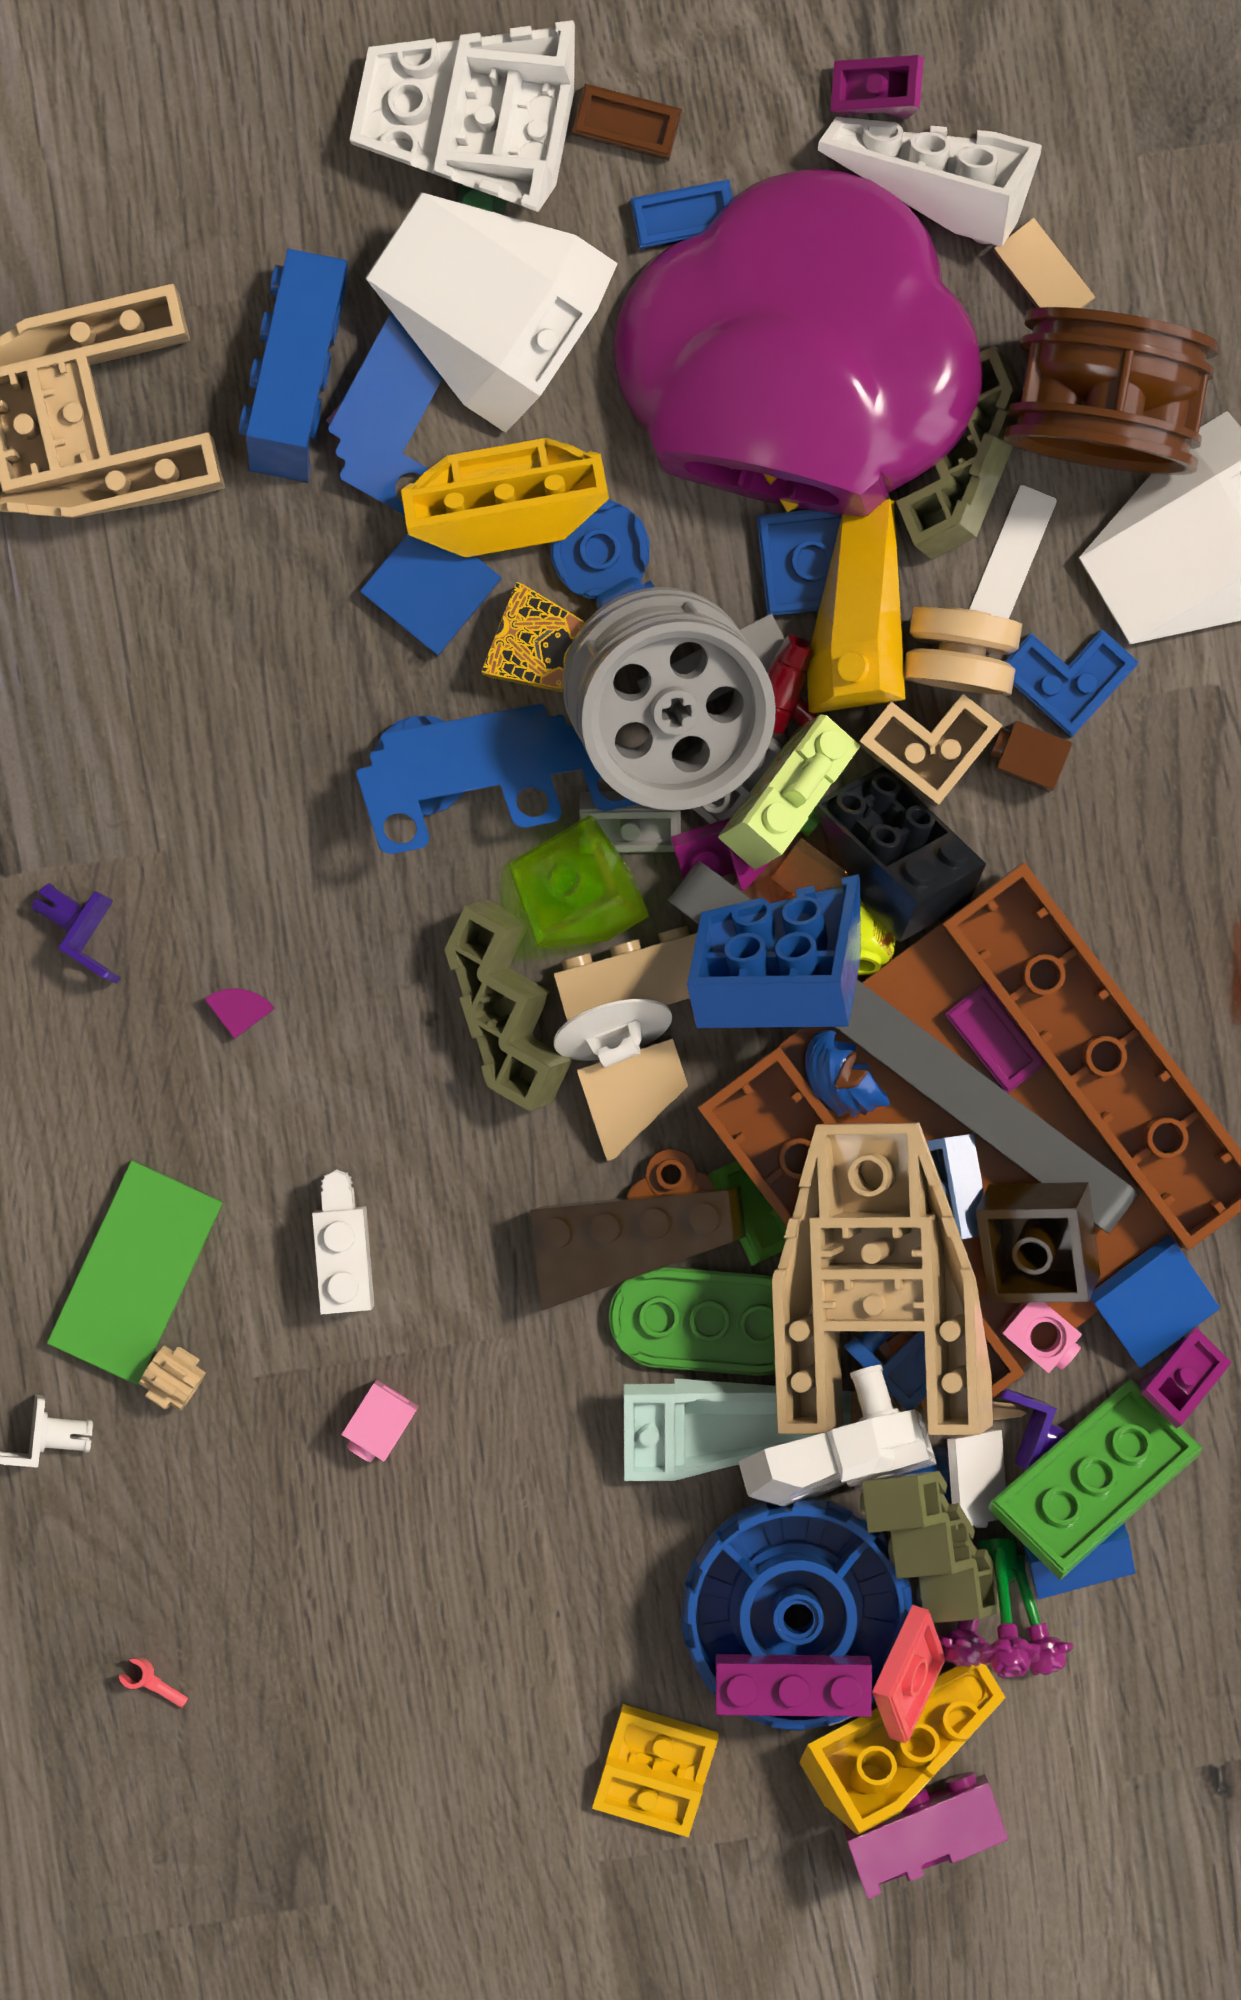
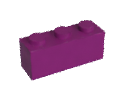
[715,1654,872,1717]

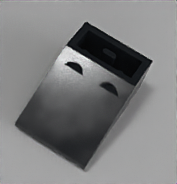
[813,766,986,942]

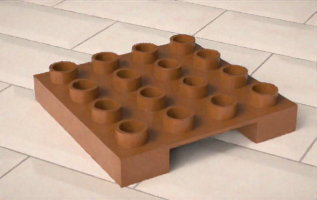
[697,862,1241,1412]

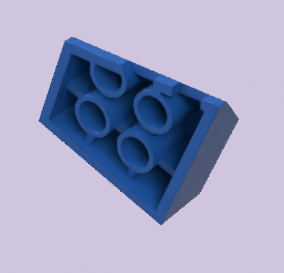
[687,874,861,1028]

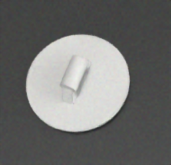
[553,999,672,1068]

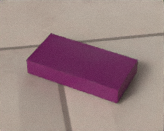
[944,983,1045,1093]

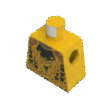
[481,582,585,692]

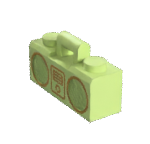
[718,714,860,870]

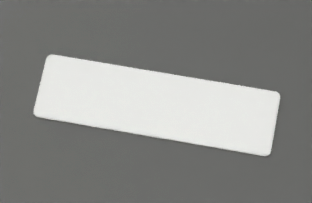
[970,485,1057,619]

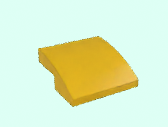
[592,1704,719,1837]

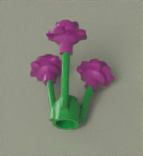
[939,1538,1074,1678]

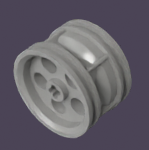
[562,587,776,810]

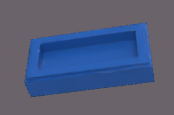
[630,179,733,250]

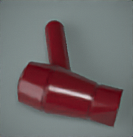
[766,634,818,734]

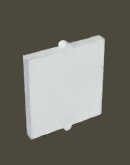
[947,1430,1006,1528]

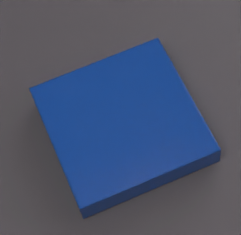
[756,510,842,616]
[360,534,502,657]
[1090,1234,1220,1368]

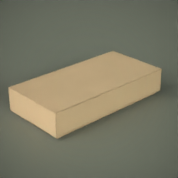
[993,218,1095,308]

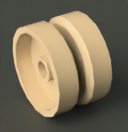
[904,607,1022,696]

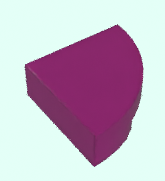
[204,988,276,1039]

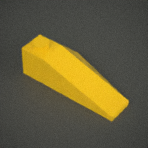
[807,499,905,713]
[799,1663,1005,1835]

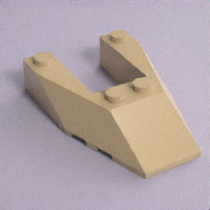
[0,284,225,518]
[772,1123,993,1435]

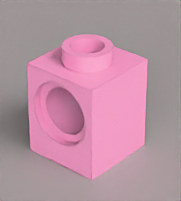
[999,1302,1082,1373]
[342,1379,419,1463]

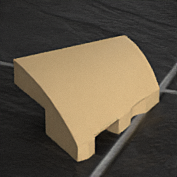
[577,1038,688,1161]

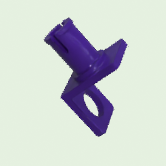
[32,883,121,984]
[997,1388,1070,1470]

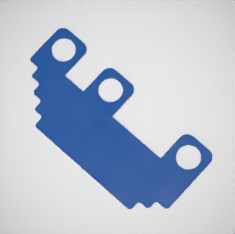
[328,312,443,515]
[356,704,638,854]

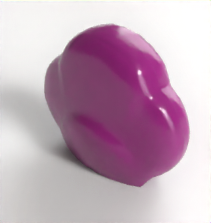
[614,169,983,516]

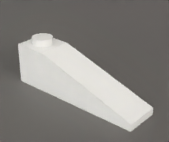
[818,117,1042,247]

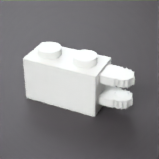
[312,1169,374,1314]

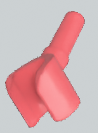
[119,1658,188,1708]

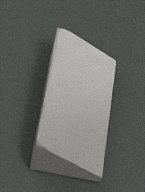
[579,791,681,854]

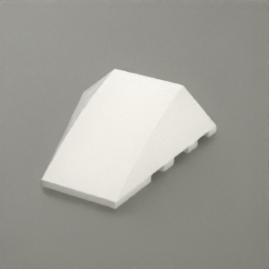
[349,20,575,212]

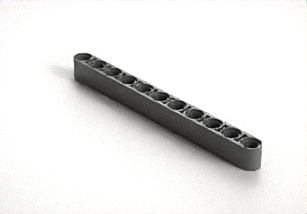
[667,860,1140,1234]

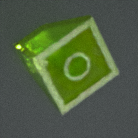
[508,815,649,948]

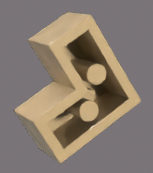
[858,694,1003,807]

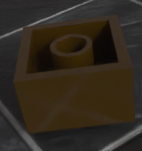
[976,1182,1101,1303]

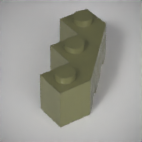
[896,345,1023,559]
[444,900,572,1111]
[860,1471,1000,1623]

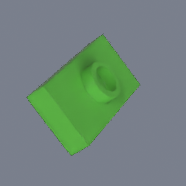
[708,1161,787,1266]

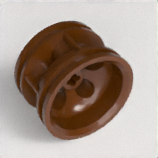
[1004,307,1219,475]

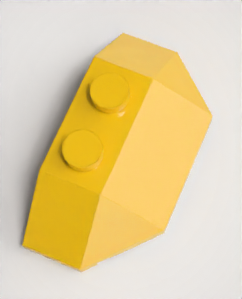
[401,438,609,558]

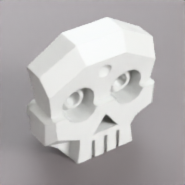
[738,1365,937,1507]

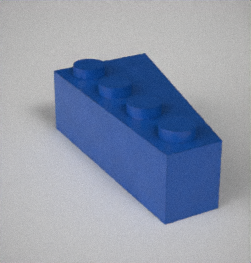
[239,249,348,483]

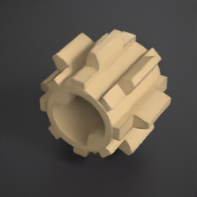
[139,1346,206,1411]

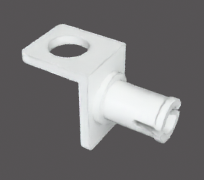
[0,1394,93,1467]

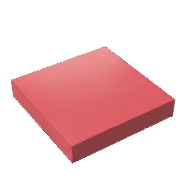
[872,1605,945,1744]

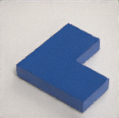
[1005,629,1139,738]

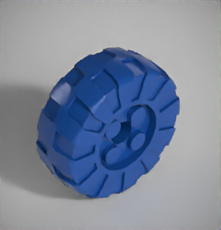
[681,1497,913,1731]

